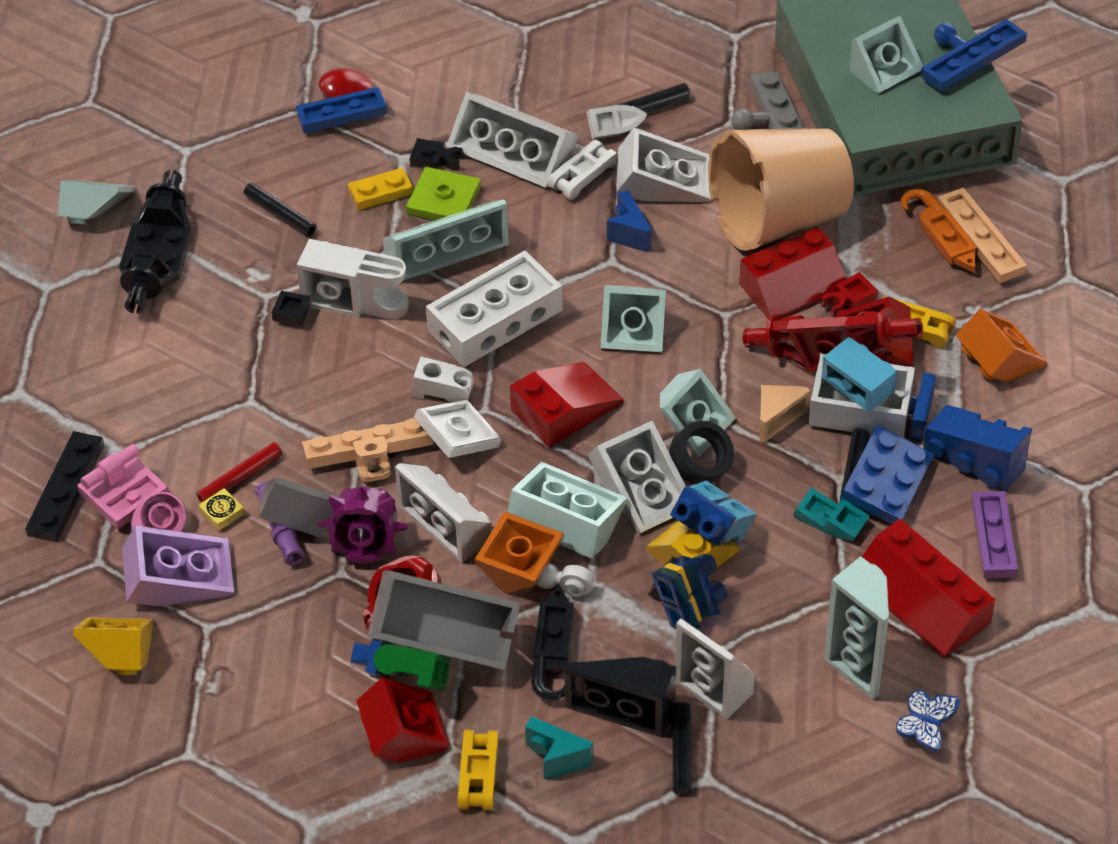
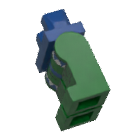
[351,639,452,691]

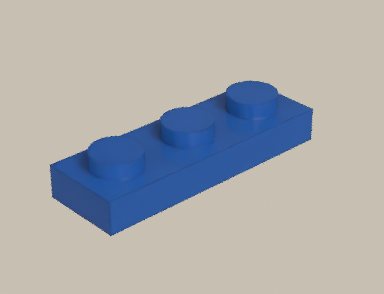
[296,87,387,133]

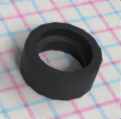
[669,420,734,484]

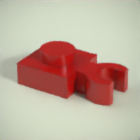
[821,272,878,317]

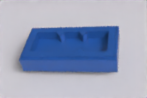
[909,372,936,442]

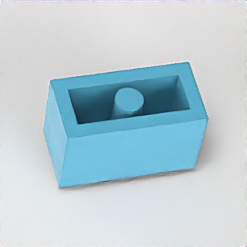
[821,337,897,412]

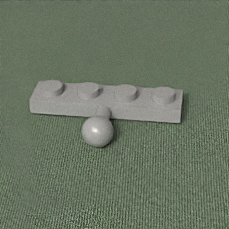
[731,72,804,130]

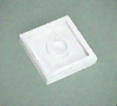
[414,400,502,458]

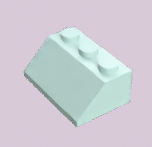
[508,462,627,559]

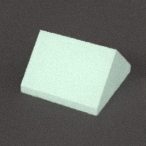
[850,16,924,94]

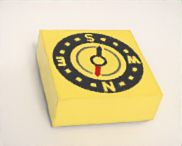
[198,489,245,531]

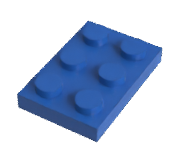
[840,425,934,524]

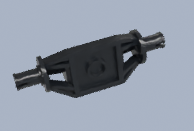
[119,170,192,314]

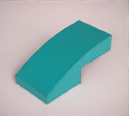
[793,487,870,541]

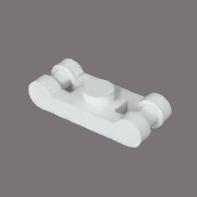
[547,140,618,200]

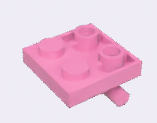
[77,444,169,530]

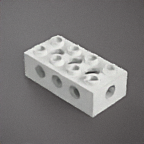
[426,251,563,367]

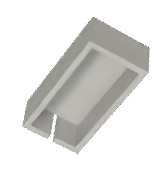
[367,570,521,670]

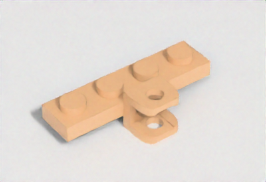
[302,418,434,482]

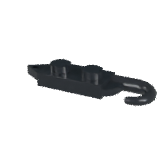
[531,586,574,701]

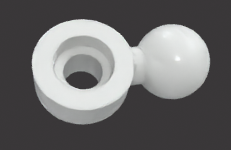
[536,563,595,597]

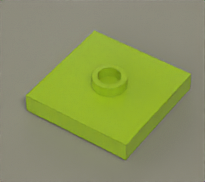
[406,167,481,220]

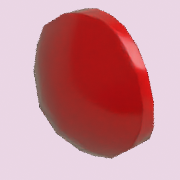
[318,68,372,100]

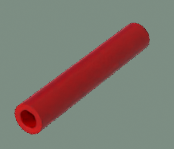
[196,442,283,503]

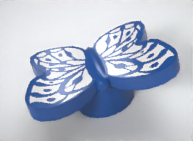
[896,689,960,752]

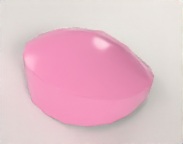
[131,492,187,532]

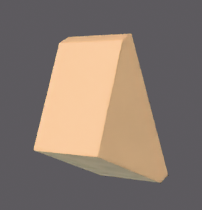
[759,385,811,443]

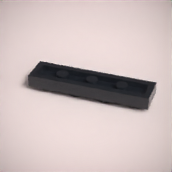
[25,431,104,543]

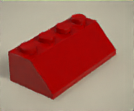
[862,518,996,659]

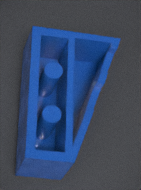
[923,405,1032,492]

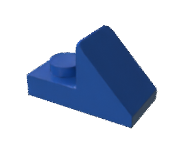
[607,190,651,252]

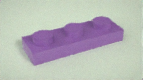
[971,491,1018,578]

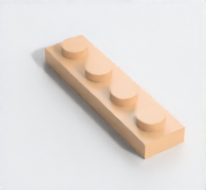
[938,188,1027,283]

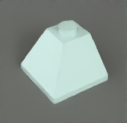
[58,180,135,224]
[600,285,666,352]
[660,369,736,458]

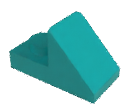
[525,716,594,779]

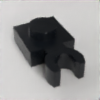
[409,138,464,171]

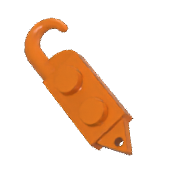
[901,189,978,272]

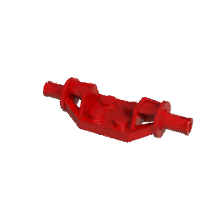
[742,308,923,372]

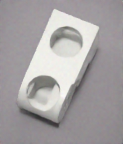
[411,357,475,403]

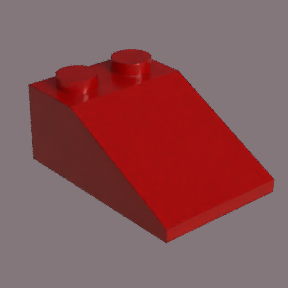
[510,362,623,448]

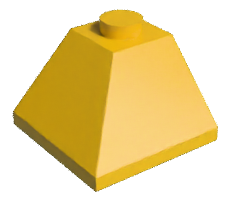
[646,521,739,588]
[73,617,153,675]

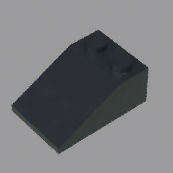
[564,656,677,738]

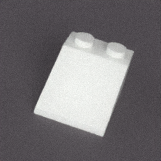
[617,127,711,203]
[588,421,686,534]
[675,619,755,719]

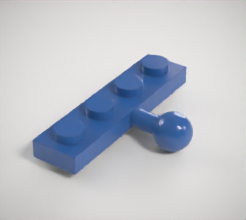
[921,19,1027,92]

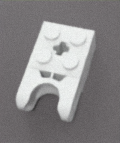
[297,239,409,320]

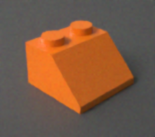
[956,308,1047,383]

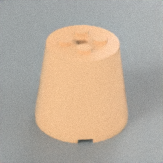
[708,128,854,251]

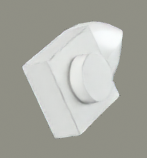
[586,105,647,140]

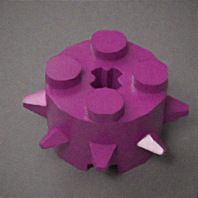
[318,486,408,563]

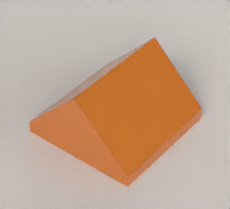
[475,511,564,594]

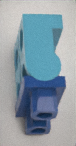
[670,481,757,546]

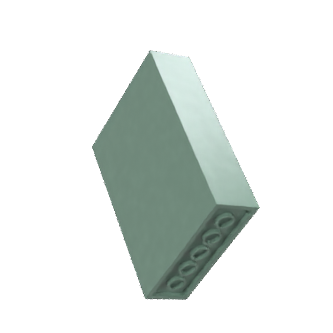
[775,0,1022,196]

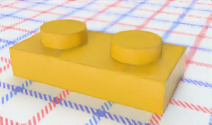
[347,167,413,211]

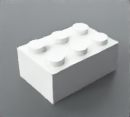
[809,354,915,438]

